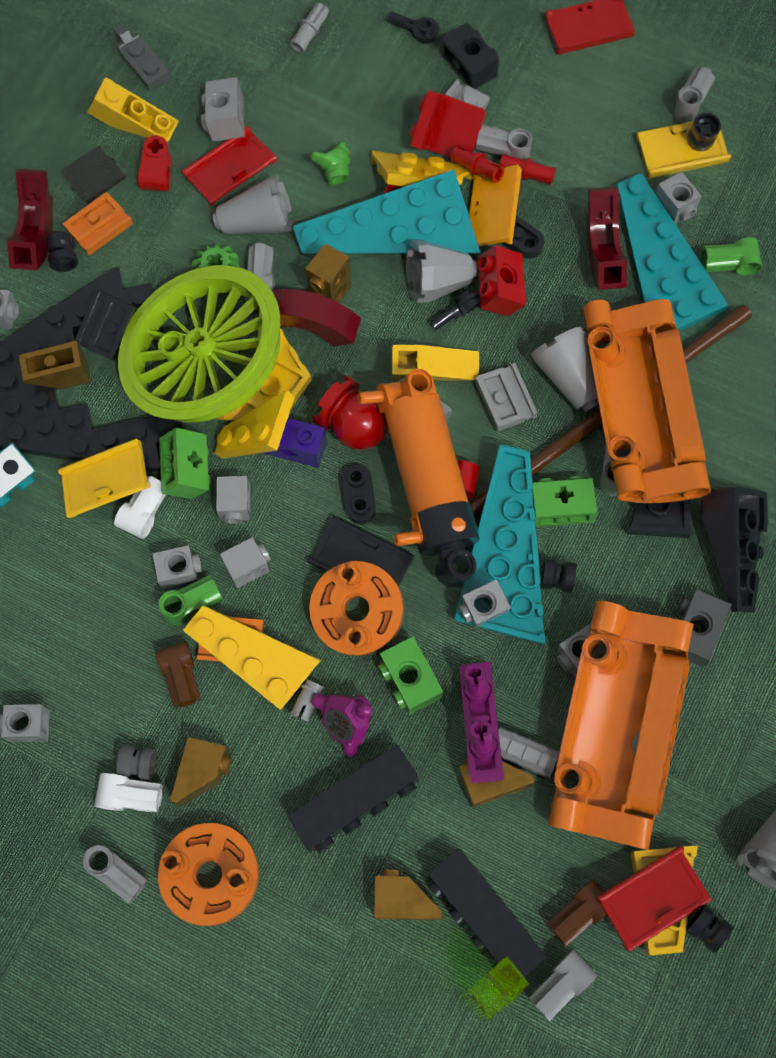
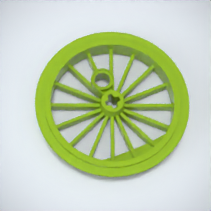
[118,265,280,422]

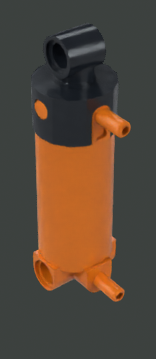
[357,368,480,587]

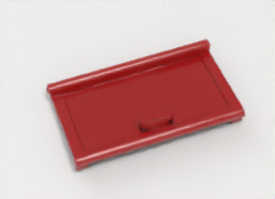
[544,0,635,55]
[182,126,277,206]
[596,846,712,952]

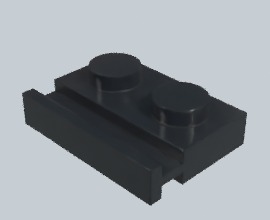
[75,289,137,360]

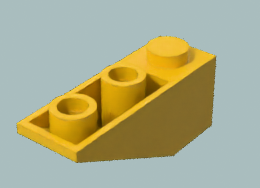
[87,77,178,143]
[392,345,479,381]

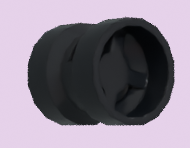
[687,112,721,151]
[46,232,78,272]
[541,558,577,593]
[686,904,734,953]

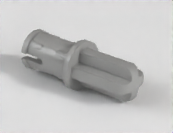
[289,3,328,53]

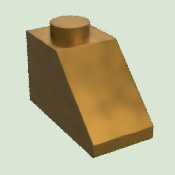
[19,341,91,389]
[170,737,232,806]
[459,758,535,808]
[374,870,442,920]

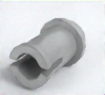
[290,679,324,722]

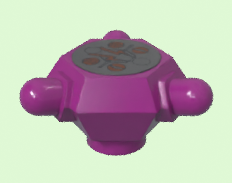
[311,694,372,757]

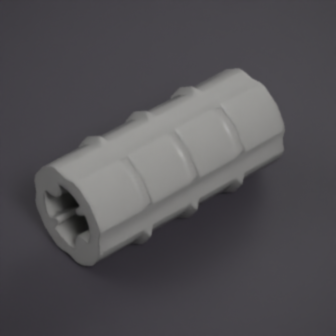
[499,727,560,778]

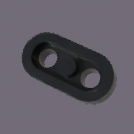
[502,215,544,259]
[342,465,376,525]

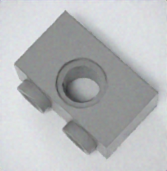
[201,77,244,142]

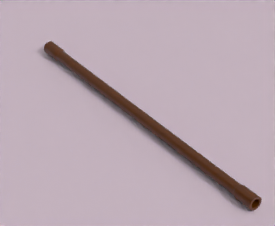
[470,304,752,518]

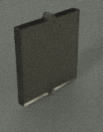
[60,146,126,204]

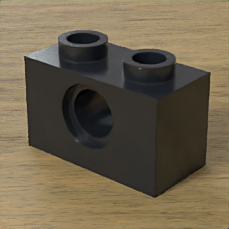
[441,22,500,89]

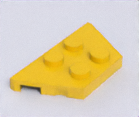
[371,150,474,187]
[217,328,311,421]

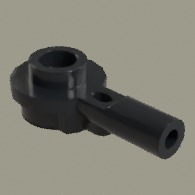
[388,11,439,44]
[430,289,481,330]

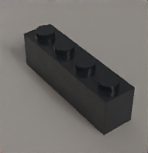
[287,744,419,854]
[427,848,546,984]

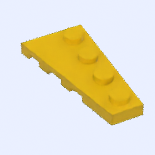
[183,605,321,710]

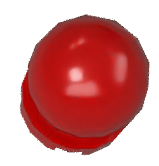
[313,375,388,450]

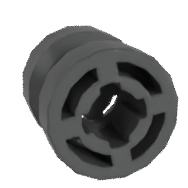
[117,744,157,781]

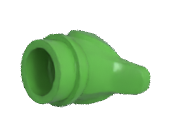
[311,142,351,185]

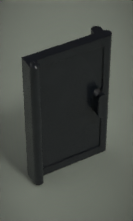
[308,516,415,598]

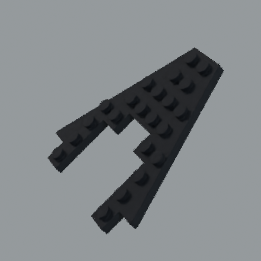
[0,267,184,473]

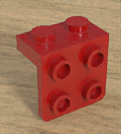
[410,90,486,158]

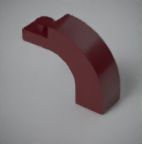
[7,168,53,270]
[586,186,628,290]
[258,289,361,347]

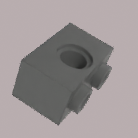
[678,589,732,667]

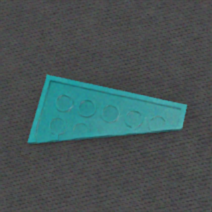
[293,170,480,254]
[617,173,728,332]
[454,444,546,645]

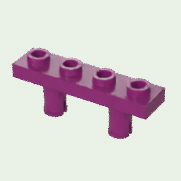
[459,662,504,784]

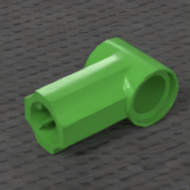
[702,237,762,275]
[158,575,222,626]

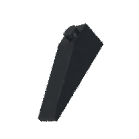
[701,487,768,613]

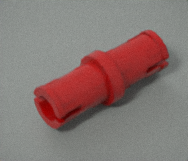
[451,145,505,183]
[500,153,557,185]

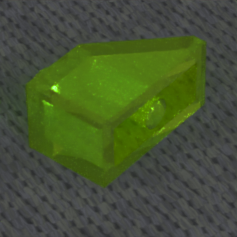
[461,956,529,1022]

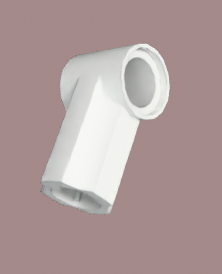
[114,476,166,539]
[94,773,163,813]

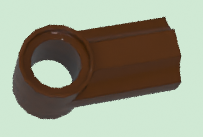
[156,641,201,708]
[546,879,606,947]

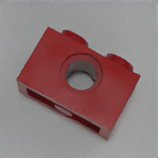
[477,245,526,317]

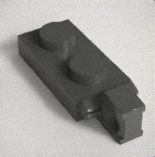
[113,24,172,91]

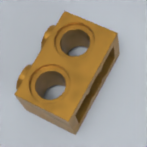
[305,243,352,303]

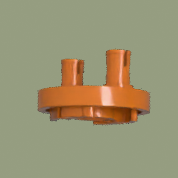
[309,561,404,656]
[158,823,259,926]

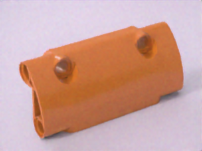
[583,299,711,503]
[548,601,694,850]

